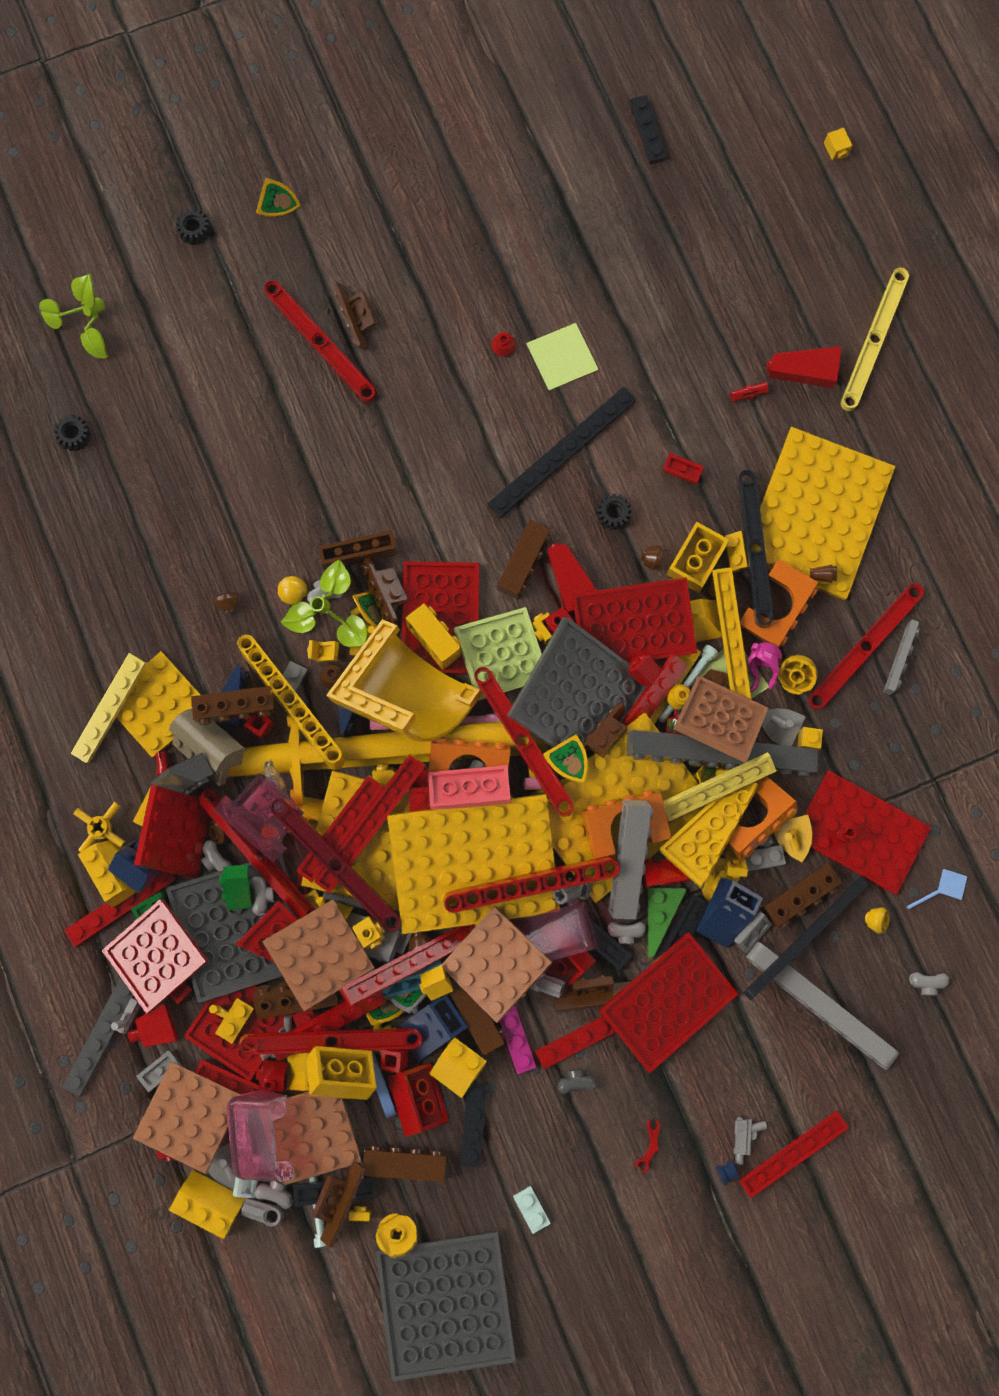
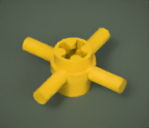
[74,802,125,852]

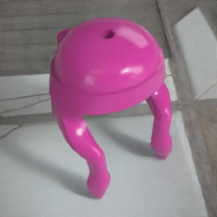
[747,642,782,693]

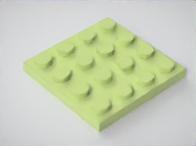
[454,607,542,701]

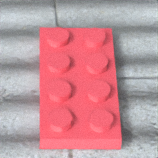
[428,765,511,810]

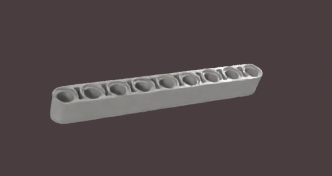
[745,942,899,1070]

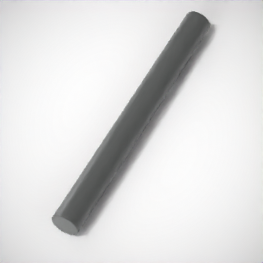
[323,891,400,915]

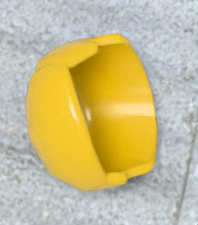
[278,576,308,605]

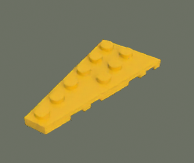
[659,782,758,889]

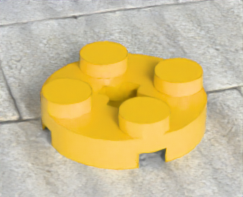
[376,1214,417,1258]

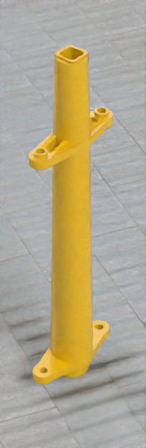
[227,714,548,804]

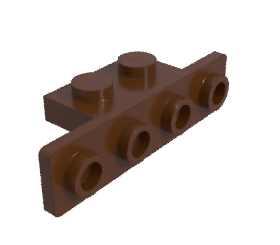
[333,281,378,351]
[361,557,407,624]
[582,702,628,758]
[553,975,630,1012]
[312,1162,365,1248]

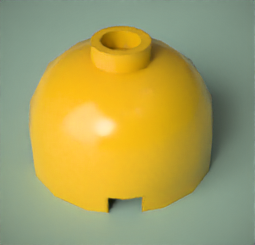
[778,655,818,694]

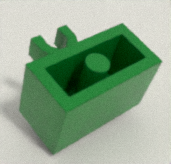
[219,865,252,910]

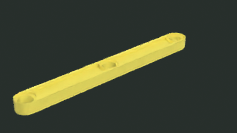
[841,268,909,411]

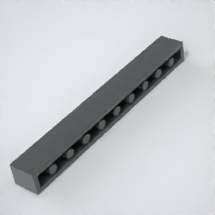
[626,730,818,777]

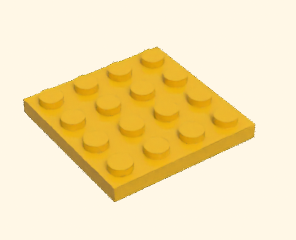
[116,651,200,759]

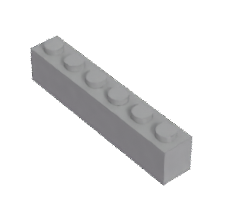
[608,799,653,919]

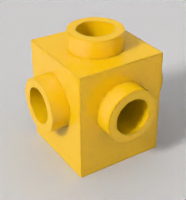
[352,916,385,950]

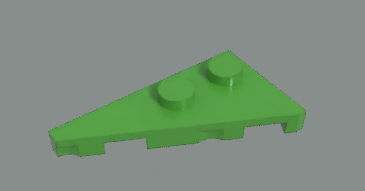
[647,888,686,958]

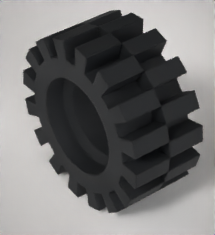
[176,208,211,245]
[54,414,91,451]
[597,494,632,530]

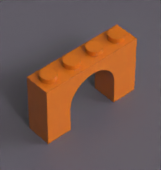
[740,559,818,647]
[427,736,510,787]
[726,776,798,861]
[581,789,671,859]

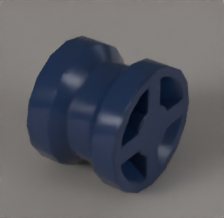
[716,1160,739,1186]

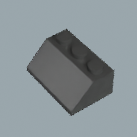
[150,753,213,795]

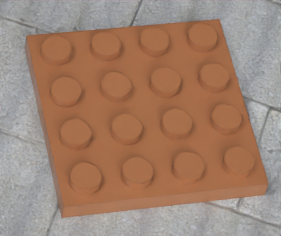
[673,675,768,763]
[263,900,374,1012]
[441,907,553,1023]
[133,1062,244,1174]
[259,1092,362,1185]

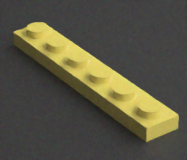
[71,653,147,763]
[663,752,776,821]

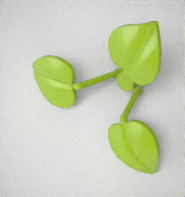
[39,274,108,359]
[281,560,368,647]

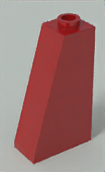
[766,347,841,388]
[547,543,597,615]

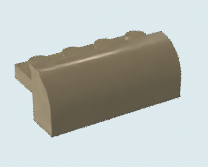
[169,709,245,786]

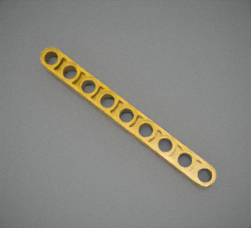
[237,635,344,770]

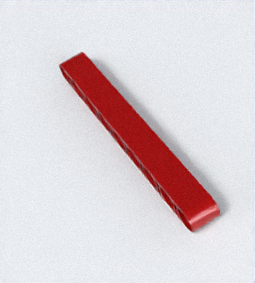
[443,856,620,913]

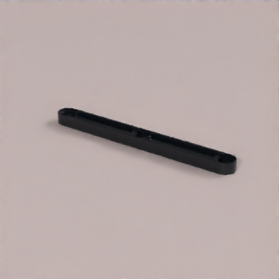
[738,470,774,628]
[743,876,869,1000]

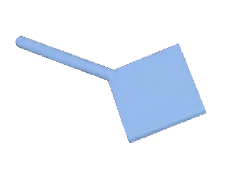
[907,869,967,909]

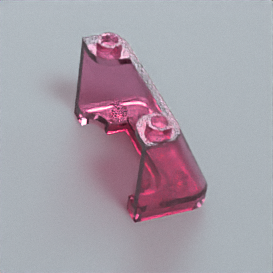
[511,899,598,961]
[227,1090,294,1182]

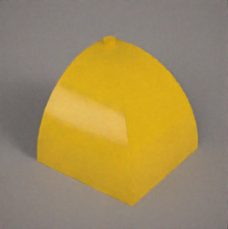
[326,619,482,742]

